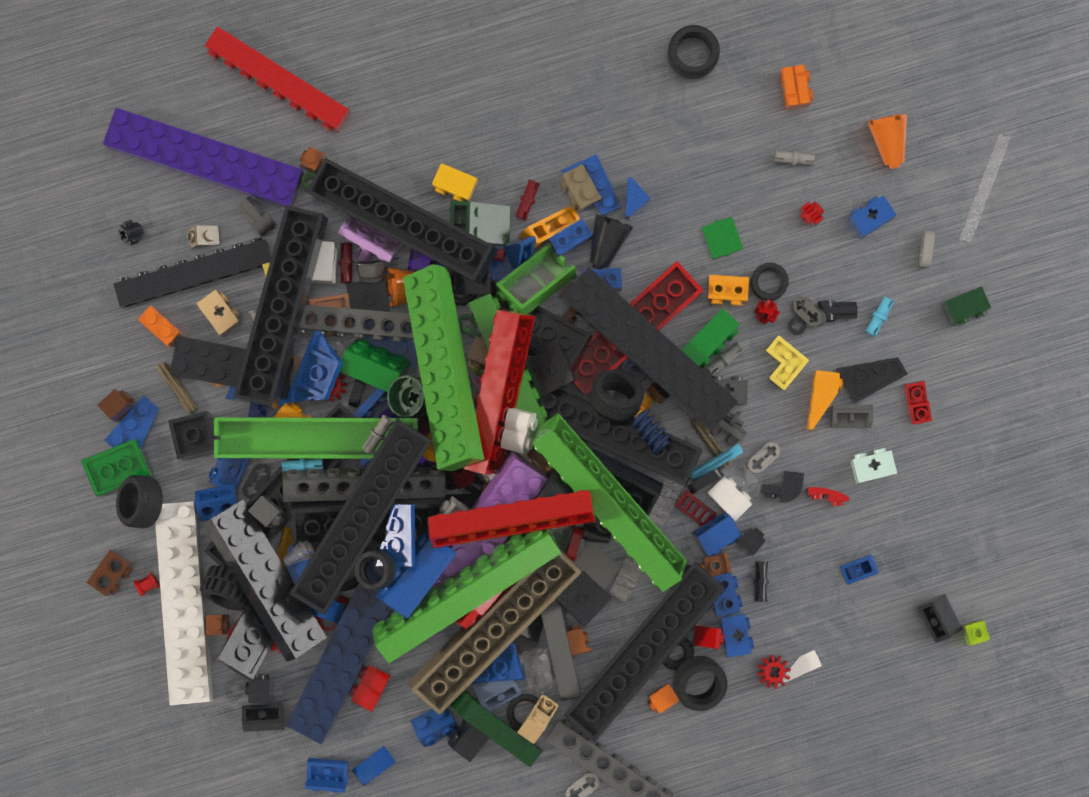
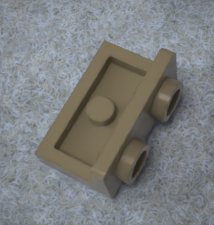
[559,164,601,213]

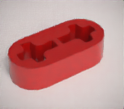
[565,526,584,562]

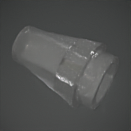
[283,541,314,567]

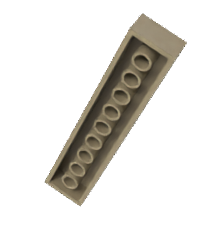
[408,548,582,715]

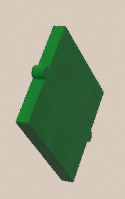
[701,217,744,259]

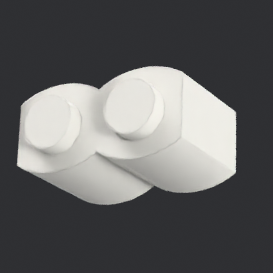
[501,408,538,454]
[706,476,752,521]

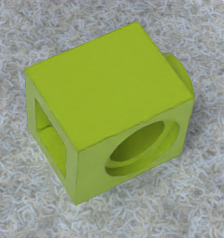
[961,620,990,646]

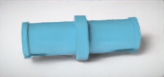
[865,296,895,337]
[282,458,323,473]

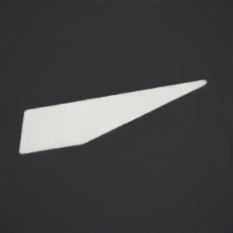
[778,650,822,686]

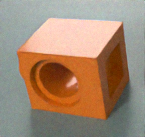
[647,683,680,714]

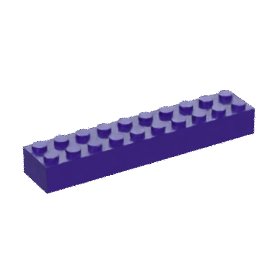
[103,108,304,208]

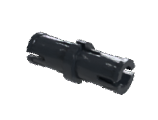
[753,561,769,602]

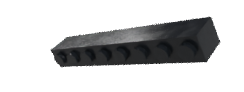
[113,238,272,309]

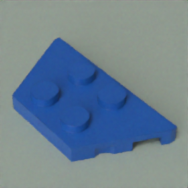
[286,330,343,402]

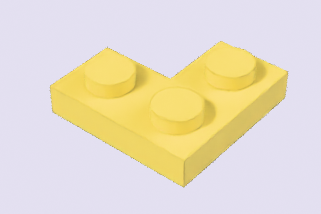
[766,335,809,391]

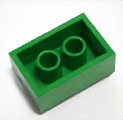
[681,308,740,369]
[339,339,411,392]

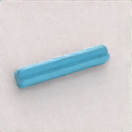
[691,444,743,480]

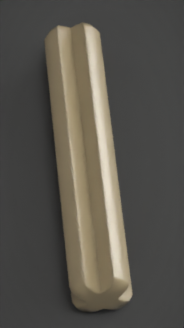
[157,362,197,414]
[690,418,731,468]

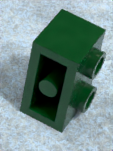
[942,286,991,327]

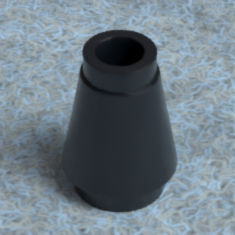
[582,523,611,544]

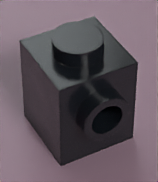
[736,527,766,556]

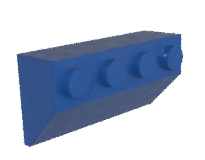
[376,532,457,619]

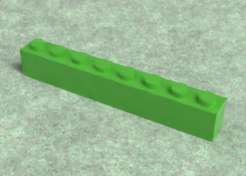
[468,294,548,450]

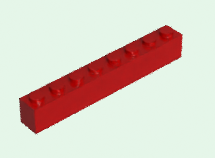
[205,26,350,133]
[428,490,595,548]

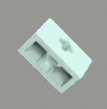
[850,448,897,484]

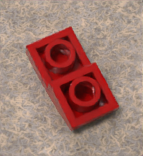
[904,380,932,424]
[806,487,849,506]

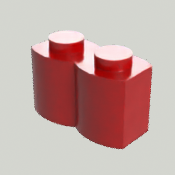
[350,664,391,712]

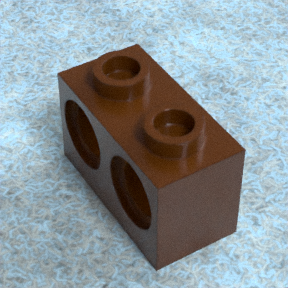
[86,550,133,596]

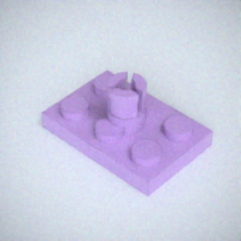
[338,217,404,262]

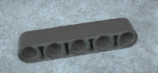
[541,603,580,702]

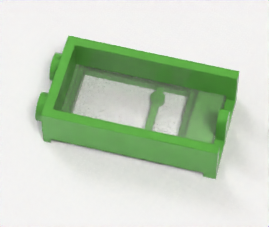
[496,243,577,314]

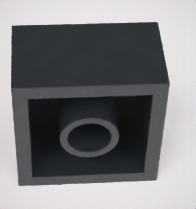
[168,411,217,460]

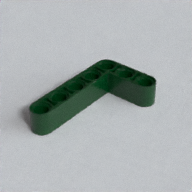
[450,690,543,767]

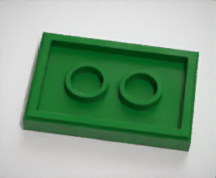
[81,438,152,497]

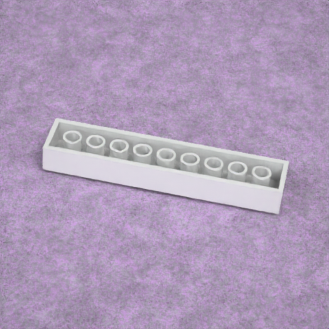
[155,501,213,705]

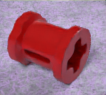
[134,572,160,596]

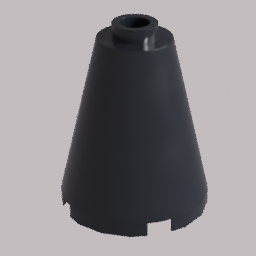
[590,214,633,269]

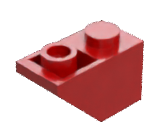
[692,625,724,649]

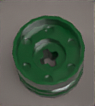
[387,375,428,419]

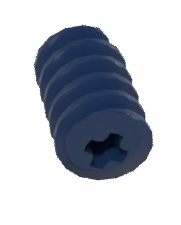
[630,409,671,454]

